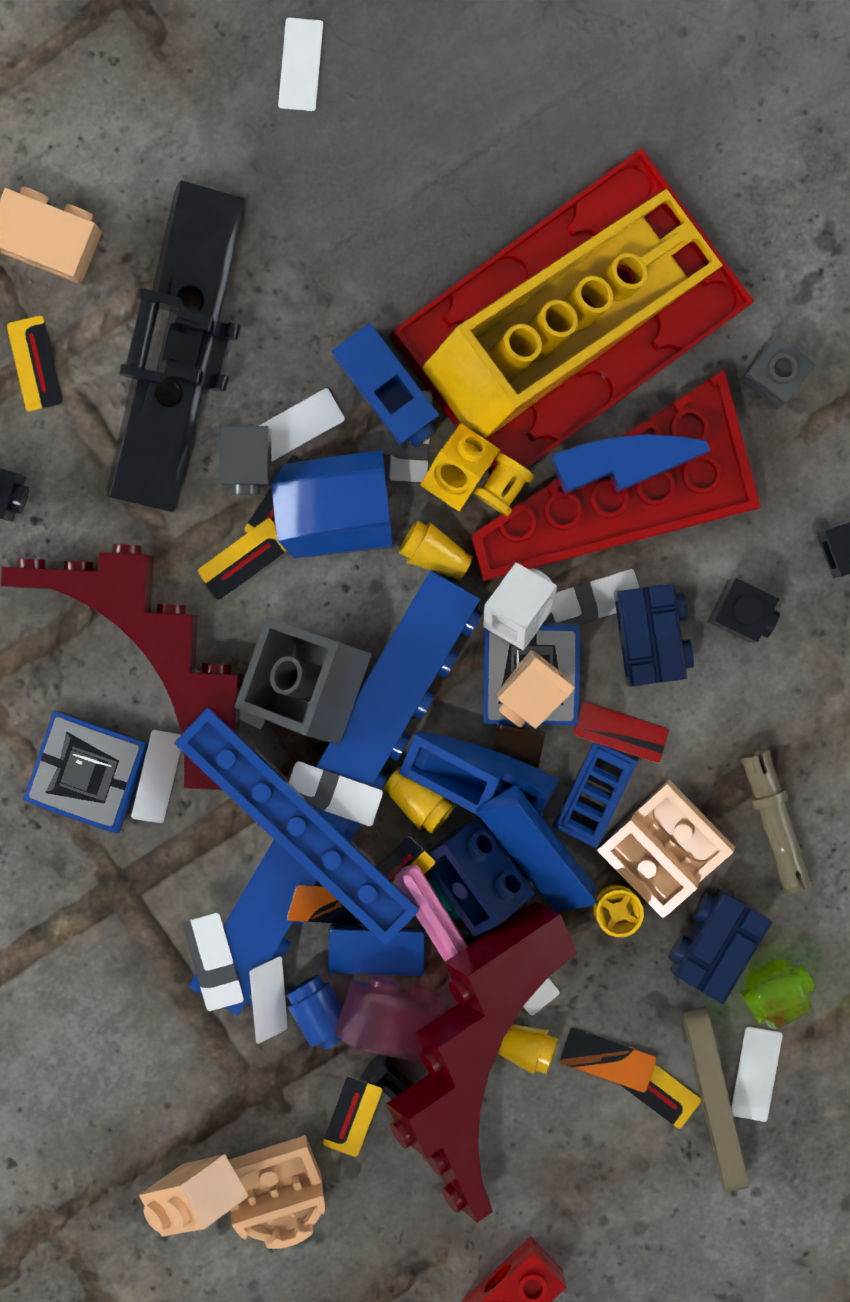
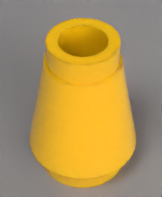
[398,520,473,581]
[383,767,456,834]
[497,1024,559,1075]

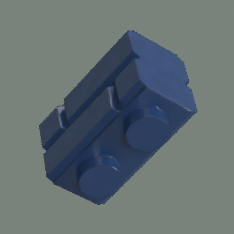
[614,583,694,687]
[668,888,772,1005]

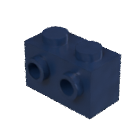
[427,816,535,937]

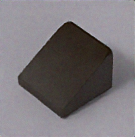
[493,724,545,768]

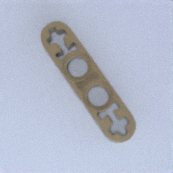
[682,1006,748,1193]

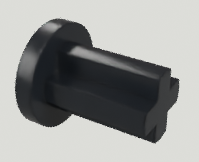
[360,1050,414,1099]

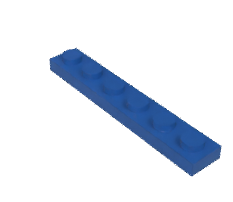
[174,707,420,946]

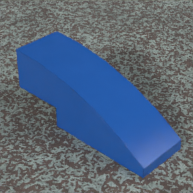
[550,435,710,494]
[399,731,560,817]

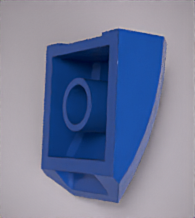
[271,451,393,558]

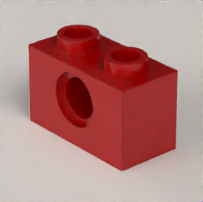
[462,1236,567,1302]

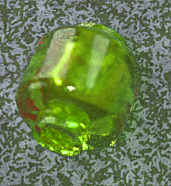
[740,958,816,1029]

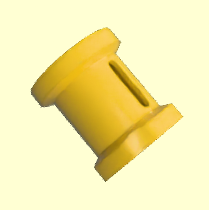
[473,453,535,517]

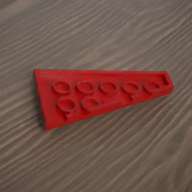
[471,370,761,581]

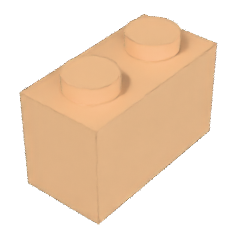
[0,187,102,285]
[139,1154,249,1237]

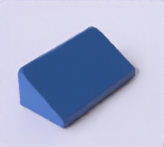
[329,925,425,976]

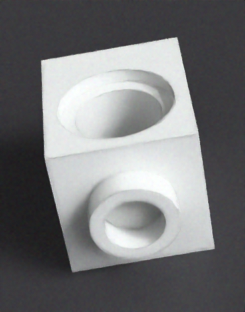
[483,562,557,651]

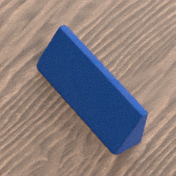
[476,785,598,912]

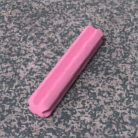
[394,865,468,962]

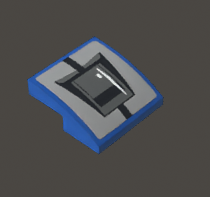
[482,623,580,726]
[23,710,149,833]

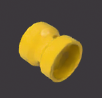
[593,884,644,937]

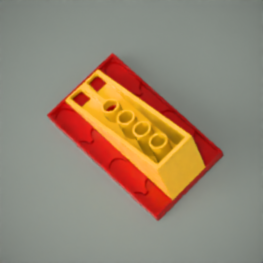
[389,148,754,474]

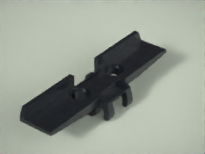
[106,180,245,512]

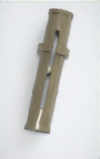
[740,749,813,894]

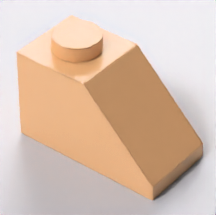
[496,649,575,729]

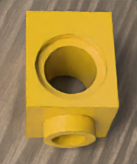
[420,423,500,512]

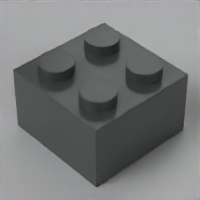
[234,617,372,745]

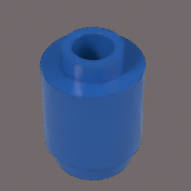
[286,974,352,1050]

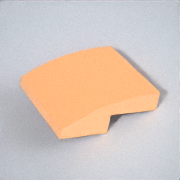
[597,779,735,918]

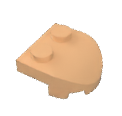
[229,1135,325,1249]

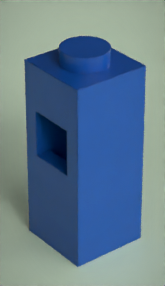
[331,322,439,448]

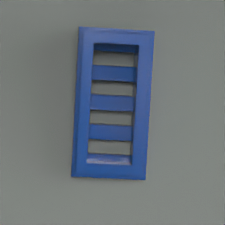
[552,742,637,848]

